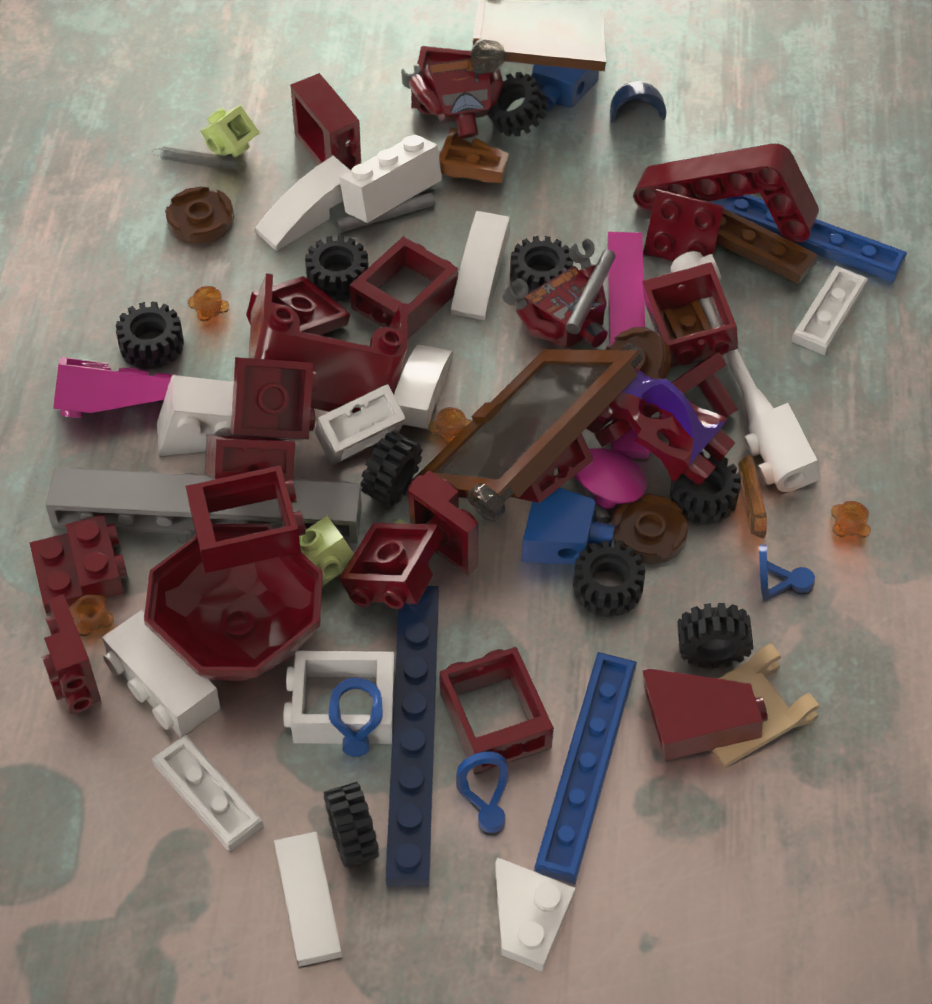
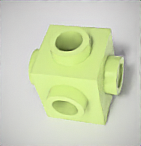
[200,105,260,159]
[299,516,354,586]

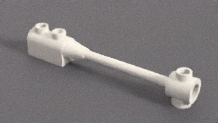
[671,251,821,492]

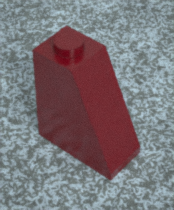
[642,669,768,761]

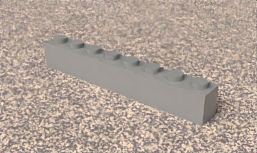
[46,467,362,543]

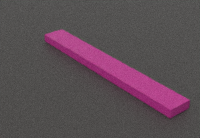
[607,232,650,459]

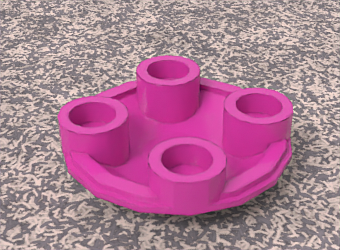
[573,448,647,509]

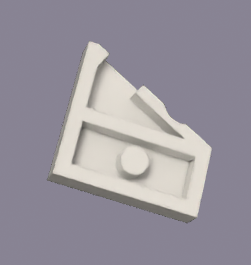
[495,858,576,972]

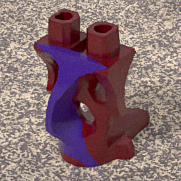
[586,365,735,485]

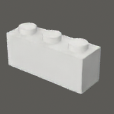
[339,135,442,223]
[102,610,221,737]

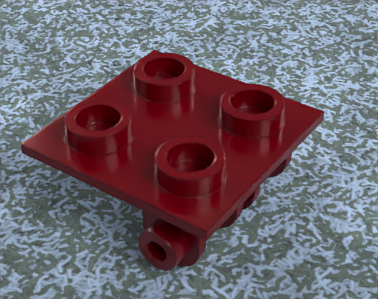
[643,189,724,261]

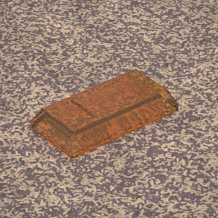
[738,455,767,538]

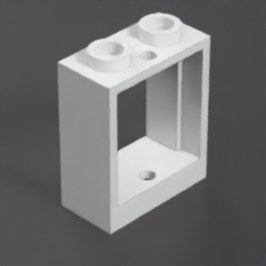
[315,384,405,466]
[284,651,395,744]

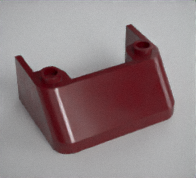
[248,273,408,414]

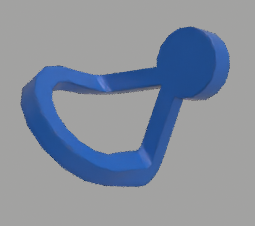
[759,544,815,600]
[328,678,383,757]
[456,752,509,833]

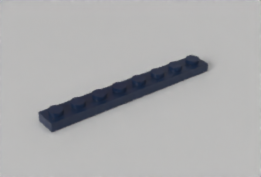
[386,586,439,887]

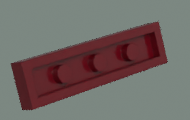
[594,352,738,447]

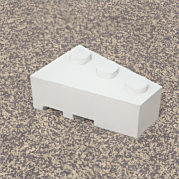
[157,375,261,456]

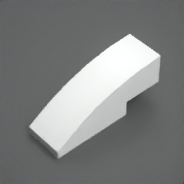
[255,156,350,251]
[451,211,510,321]
[394,344,453,429]

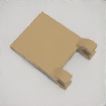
[713,643,820,768]

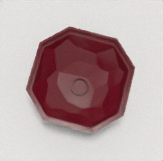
[144,524,323,681]

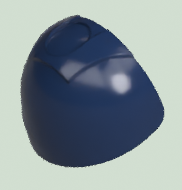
[610,81,666,123]

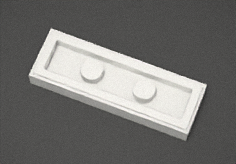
[792,266,868,355]
[152,735,264,852]
[274,831,342,967]

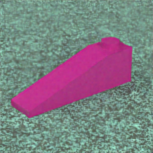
[53,357,180,418]

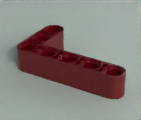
[633,143,819,242]

